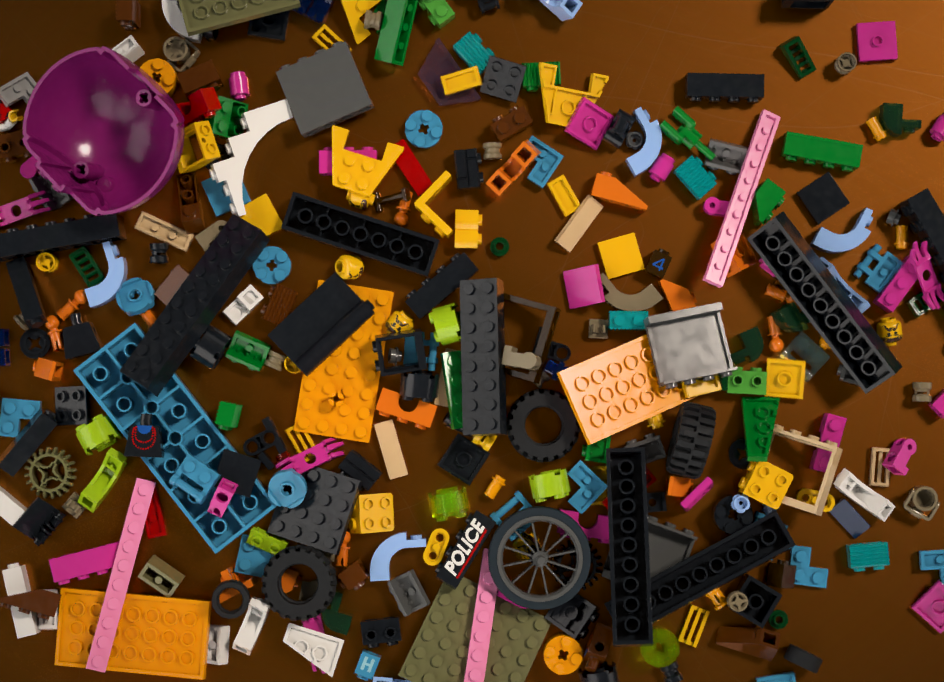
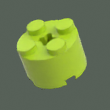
[428,302,461,346]
[75,414,121,456]
[528,468,571,503]

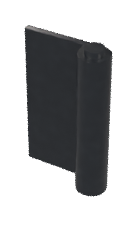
[268,272,375,377]

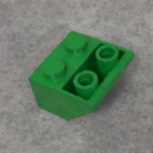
[204,95,249,139]
[751,178,786,226]

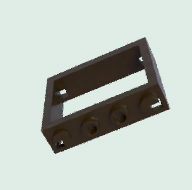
[504,293,561,384]

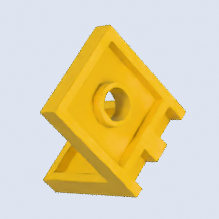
[414,170,453,239]

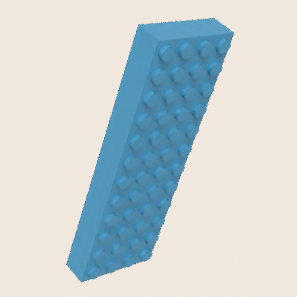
[73,323,277,554]

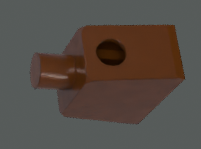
[582,622,613,673]

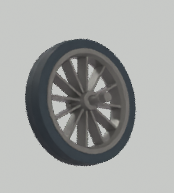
[488,506,591,610]

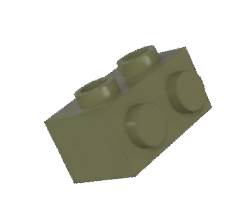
[137,555,185,597]

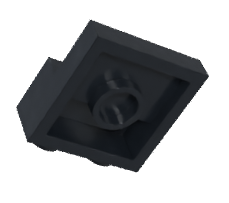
[544,593,600,641]

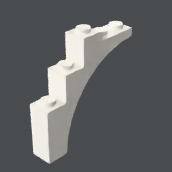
[209,99,293,217]

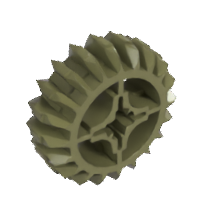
[24,447,77,499]

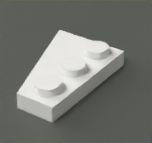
[283,623,344,677]

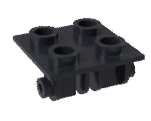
[480,55,527,103]
[54,386,91,426]
[13,497,66,546]

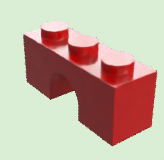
[176,87,222,128]

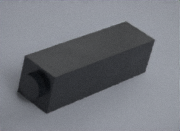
[6,256,48,329]
[0,408,58,477]

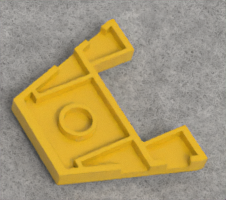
[341,0,381,44]
[538,62,609,127]
[332,125,404,197]

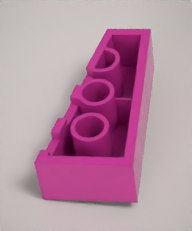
[48,541,119,585]

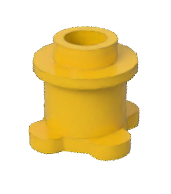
[647,413,666,430]

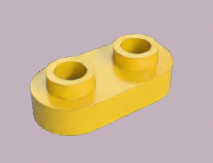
[796,488,835,512]
[423,528,450,566]

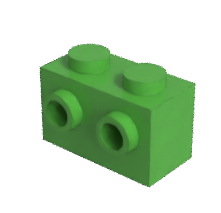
[418,0,455,29]
[725,366,767,395]

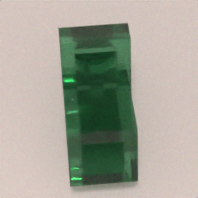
[879,103,922,137]
[770,302,810,333]
[730,326,764,365]
[322,590,353,635]

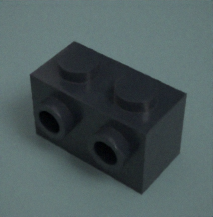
[360,615,402,648]

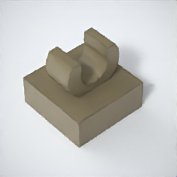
[588,319,609,339]
[62,492,86,519]

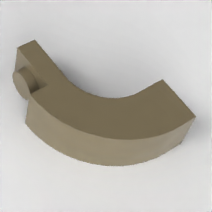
[600,273,663,311]

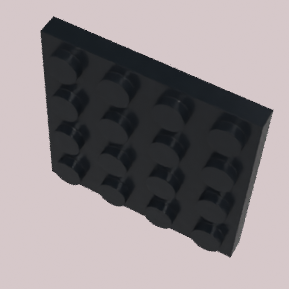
[267,462,363,556]

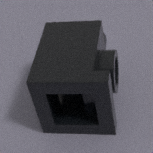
[647,491,667,513]

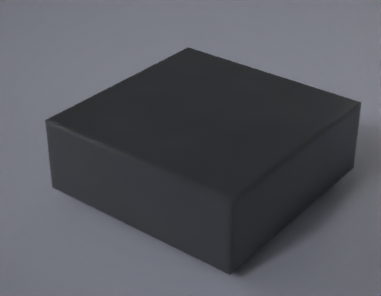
[258,451,276,470]

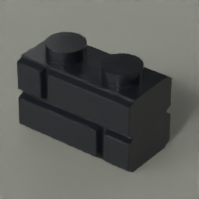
[454,148,484,191]
[338,449,383,492]

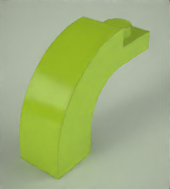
[77,447,127,513]

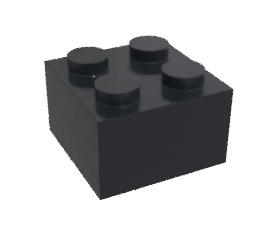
[726,573,782,629]

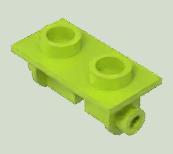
[246,527,289,555]

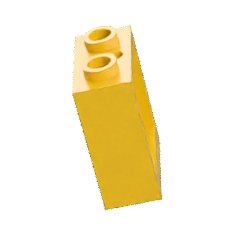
[177,120,221,174]

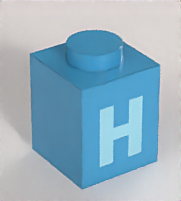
[354,649,382,681]

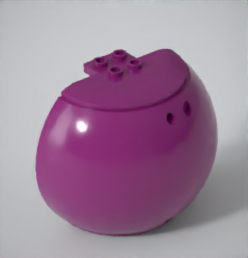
[22,46,185,216]

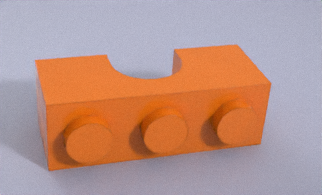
[486,139,542,196]
[376,388,438,430]

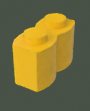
[455,209,482,249]

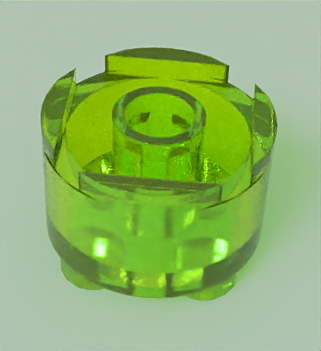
[428,486,470,522]
[639,626,680,668]

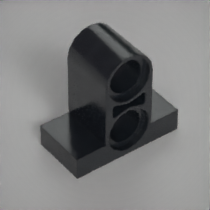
[532,326,571,362]
[243,416,288,456]

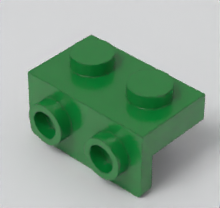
[225,330,272,371]
[581,436,611,463]

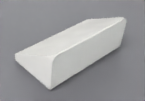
[112,35,145,63]
[207,624,230,665]

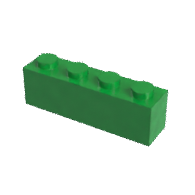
[374,0,418,66]
[781,131,863,172]

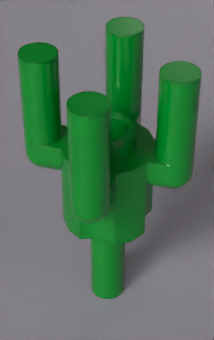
[660,106,716,161]

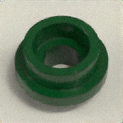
[490,237,509,256]
[769,610,788,629]

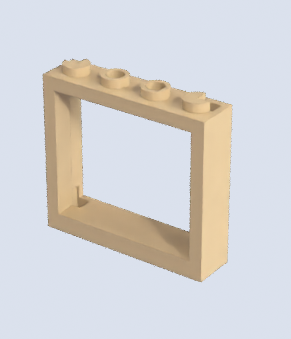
[768,424,843,516]

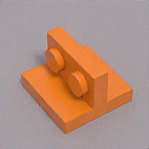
[710,231,759,278]
[219,566,258,603]

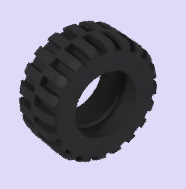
[507,389,580,462]
[666,401,716,479]
[261,545,338,621]

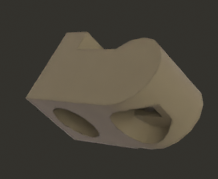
[195,220,227,252]
[501,345,541,371]

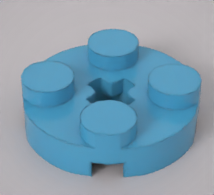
[405,110,443,149]
[253,246,292,285]
[116,277,155,316]
[268,468,308,508]

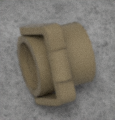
[163,36,201,73]
[903,485,940,521]

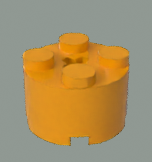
[140,58,179,97]
[543,633,583,675]

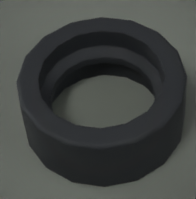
[211,580,250,619]
[784,644,823,674]

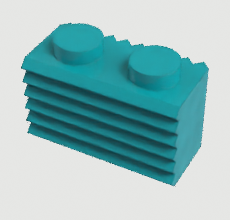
[453,31,495,75]
[673,155,717,200]
[608,311,648,331]
[846,541,890,572]

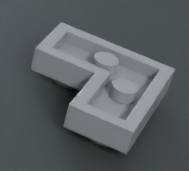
[0,72,37,107]

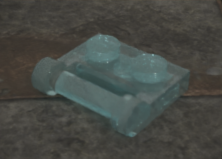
[779,331,830,382]

